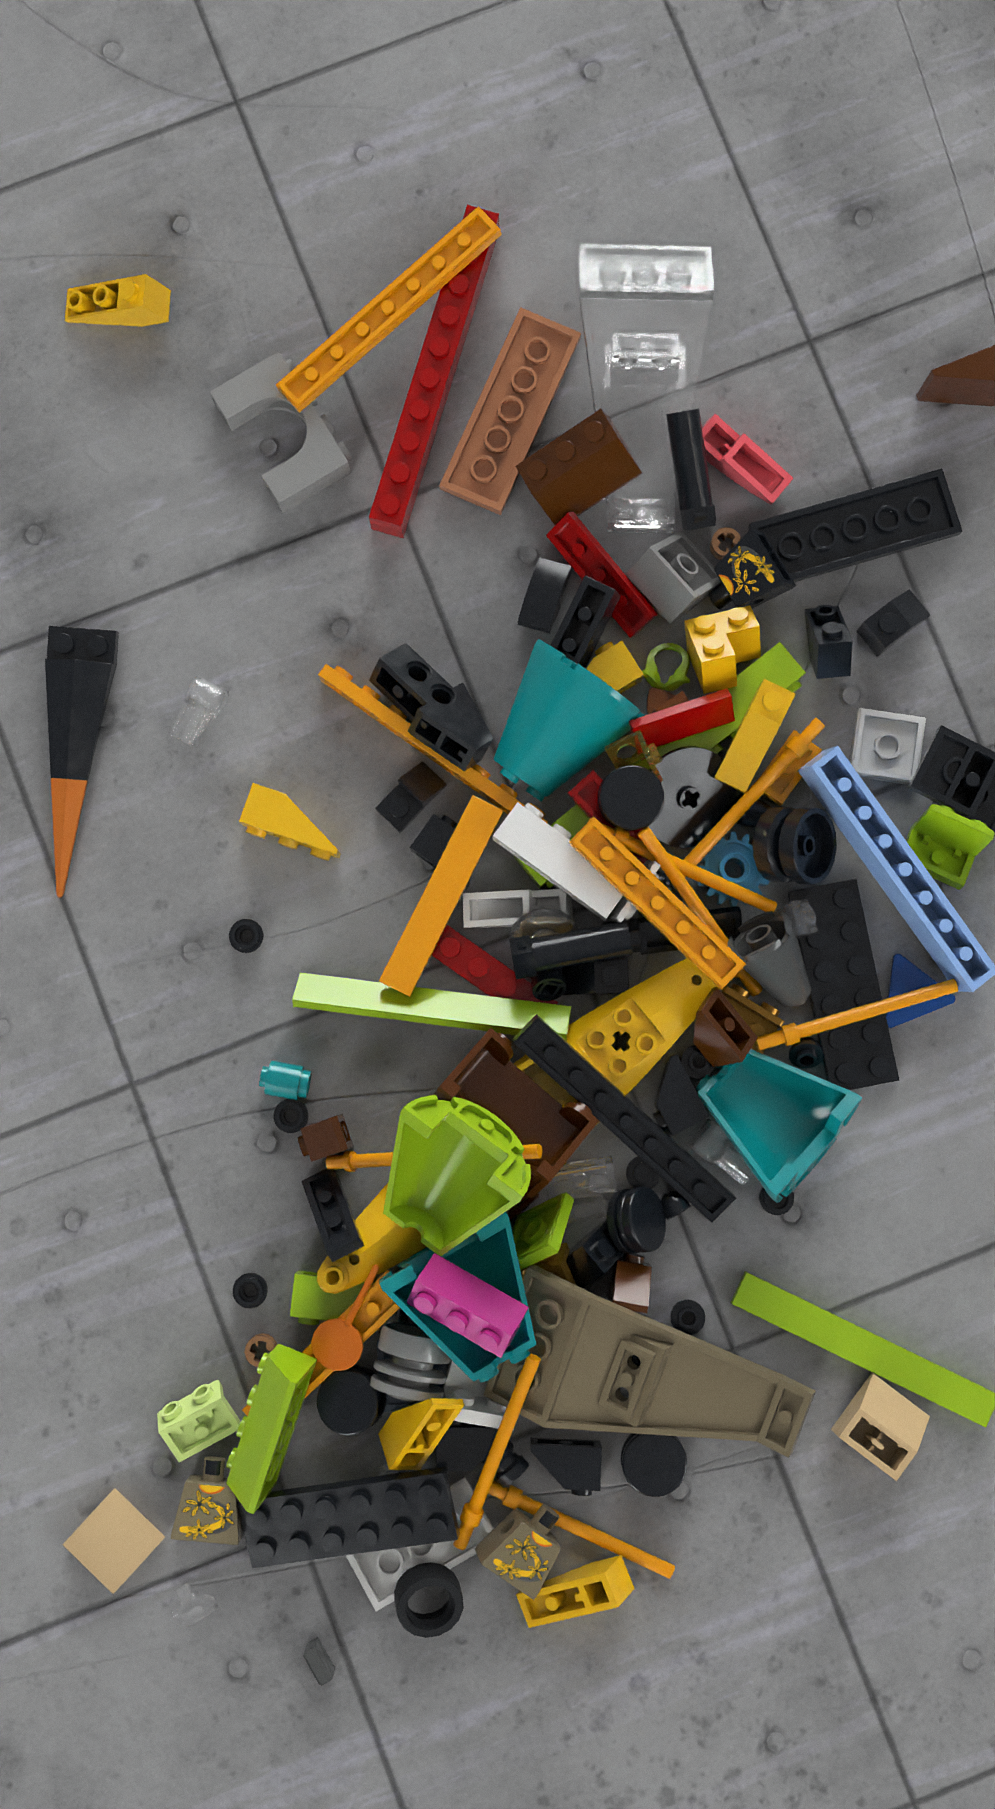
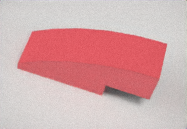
[702,414,794,505]

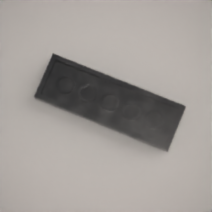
[748,468,962,582]
[788,879,899,1090]
[237,1467,460,1568]

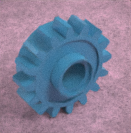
[697,832,770,907]

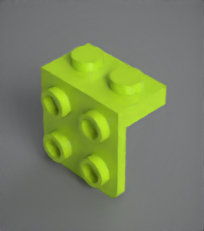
[906,804,995,890]

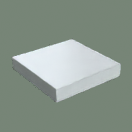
[850,708,926,785]

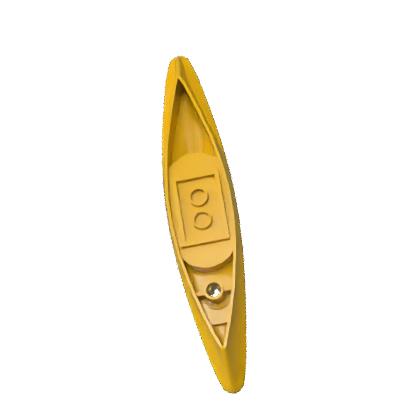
[317,958,719,1294]

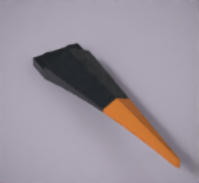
[45,626,119,898]

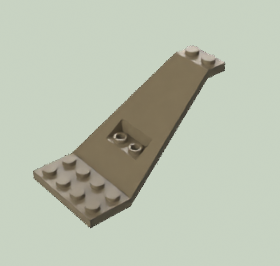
[483,1264,816,1458]

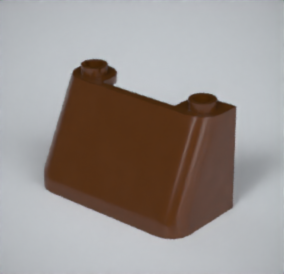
[433,1028,599,1198]

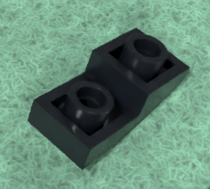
[518,558,571,634]

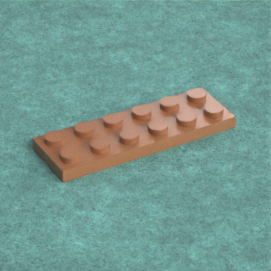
[439,307,581,515]

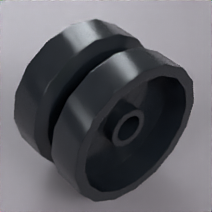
[753,807,837,884]

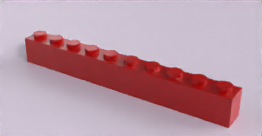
[369,204,499,538]

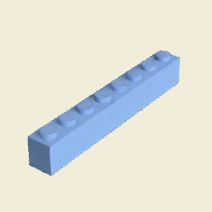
[797,746,995,992]

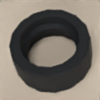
[394,1562,464,1638]

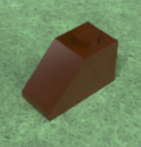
[693,987,758,1067]
[297,1114,354,1162]
[608,1253,652,1313]

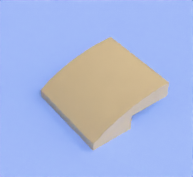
[62,1488,165,1594]

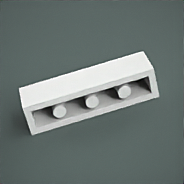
[493,802,623,921]

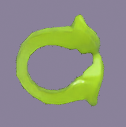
[642,643,690,691]

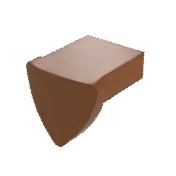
[646,688,689,715]

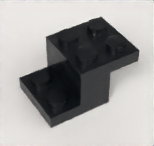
[908,725,995,839]

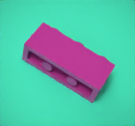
[406,1253,529,1358]

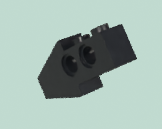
[369,643,493,771]

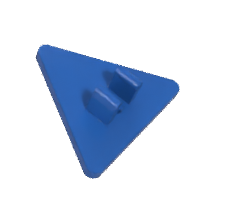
[886,954,956,1028]

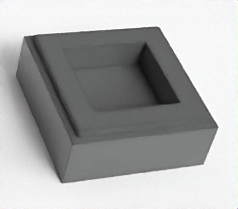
[303,1637,335,1686]

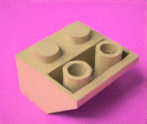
[831,1373,930,1481]

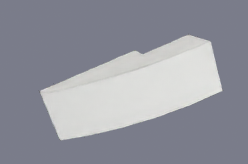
[463,889,573,928]

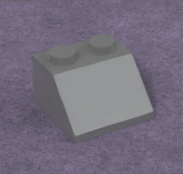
[626,531,722,624]

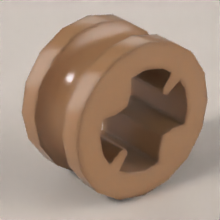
[710,527,741,560]
[244,1333,277,1367]

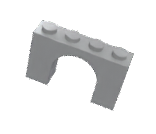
[210,351,352,513]

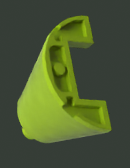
[383,1095,531,1256]

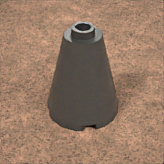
[727,911,811,1007]

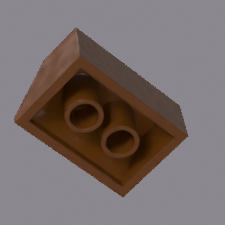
[515,408,643,525]

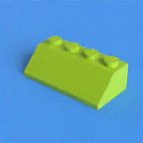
[226,1344,317,1514]

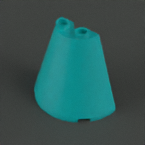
[493,639,645,802]
[696,1049,862,1203]
[379,1212,536,1383]

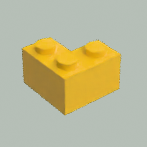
[684,605,761,694]

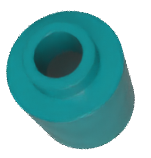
[259,1060,312,1100]

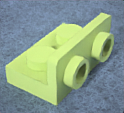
[157,1380,241,1463]

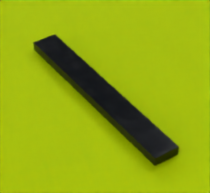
[512,1014,736,1222]

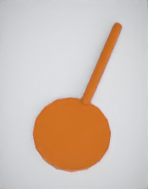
[311,1264,379,1371]

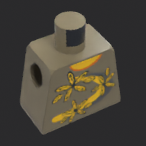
[171,1456,243,1545]
[475,1504,561,1600]

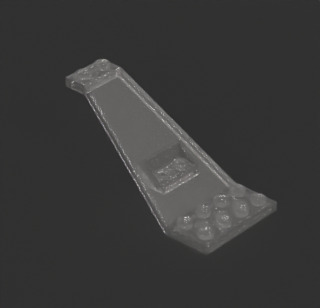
[579,244,714,534]

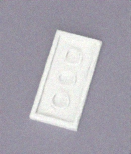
[346,1476,494,1611]

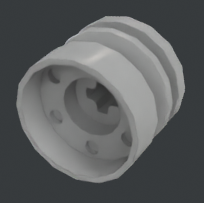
[370,1323,451,1402]

